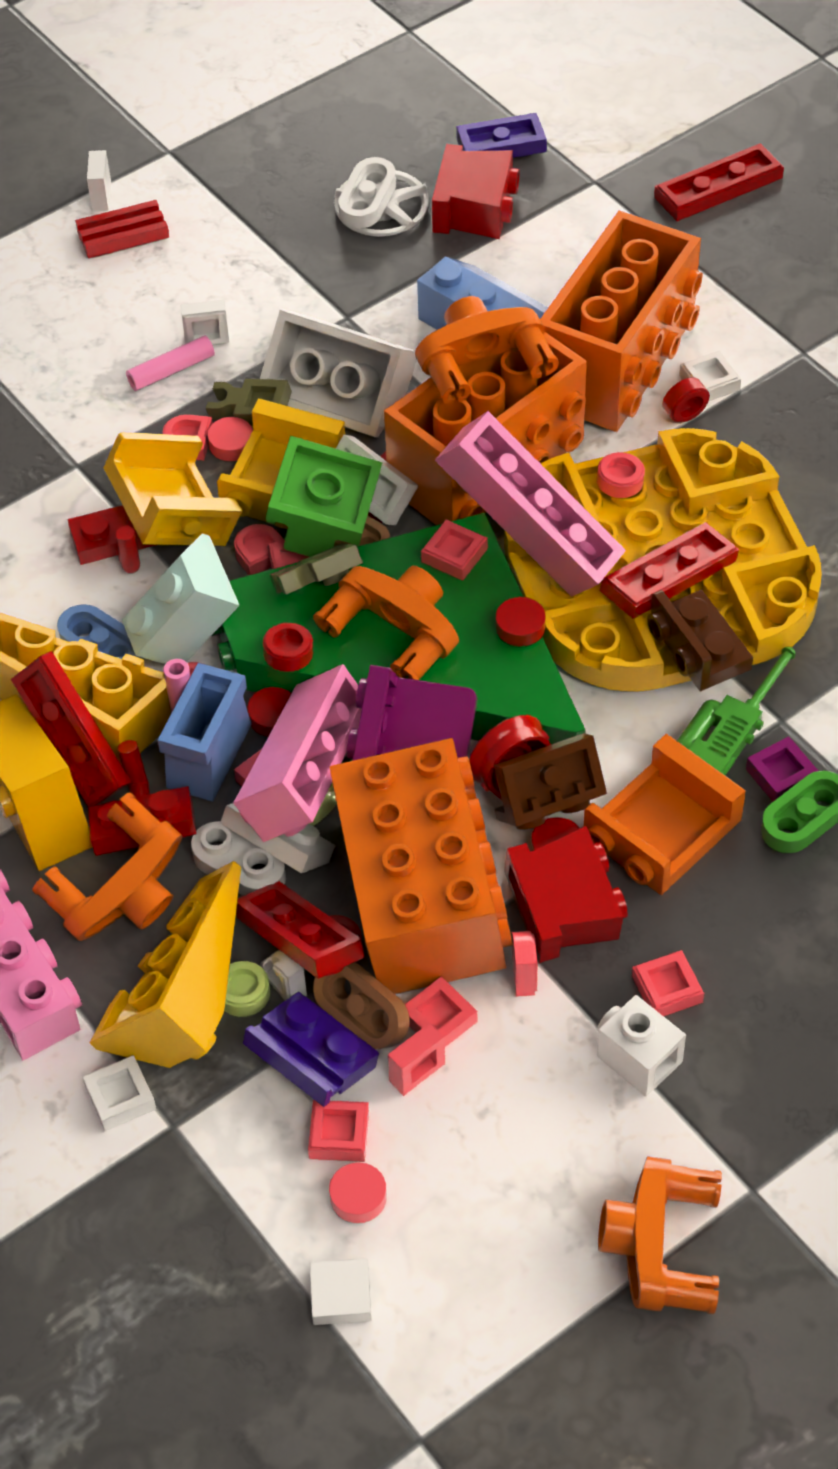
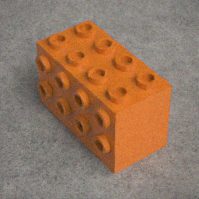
[540,210,703,432]
[384,332,587,525]
[329,738,513,994]

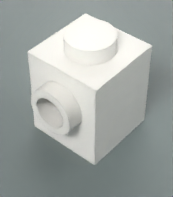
[597,995,686,1097]

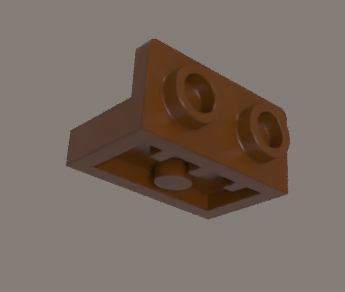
[647,589,753,692]
[493,733,607,830]

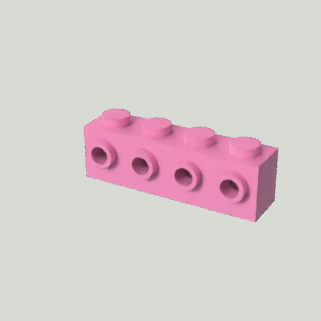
[435,411,626,597]
[233,664,362,842]
[0,869,82,1061]

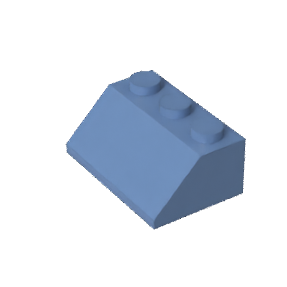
[417,256,548,330]

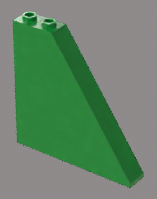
[212,513,586,744]

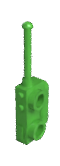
[677,647,795,776]

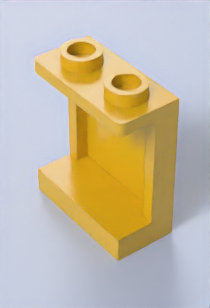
[217,398,345,529]
[103,432,242,546]

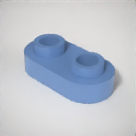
[57,604,144,659]

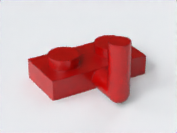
[88,740,197,856]

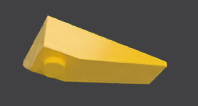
[89,861,241,1068]

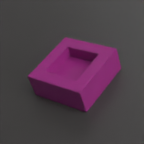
[746,736,818,802]

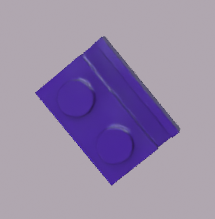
[243,991,379,1107]

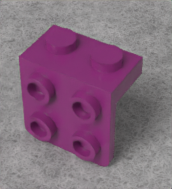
[347,665,477,761]

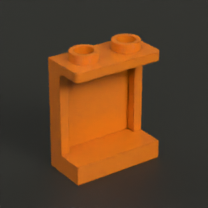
[583,733,746,896]

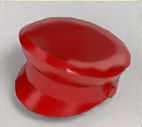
[469,715,551,800]

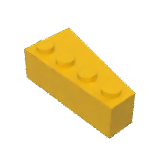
[0,613,171,767]

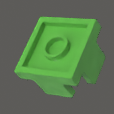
[265,436,383,557]

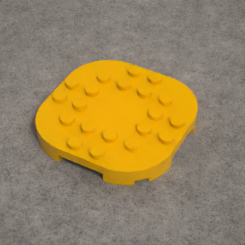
[504,428,822,691]

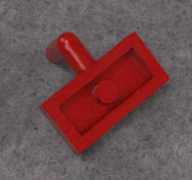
[67,505,156,574]

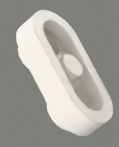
[338,157,396,228]
[191,821,286,896]

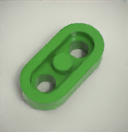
[761,771,838,853]

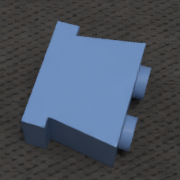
[158,663,252,801]

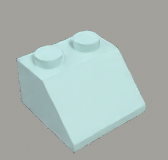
[122,533,240,664]

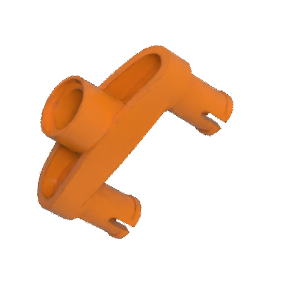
[415,296,559,405]
[313,566,459,680]
[32,792,182,941]
[598,1156,722,1314]

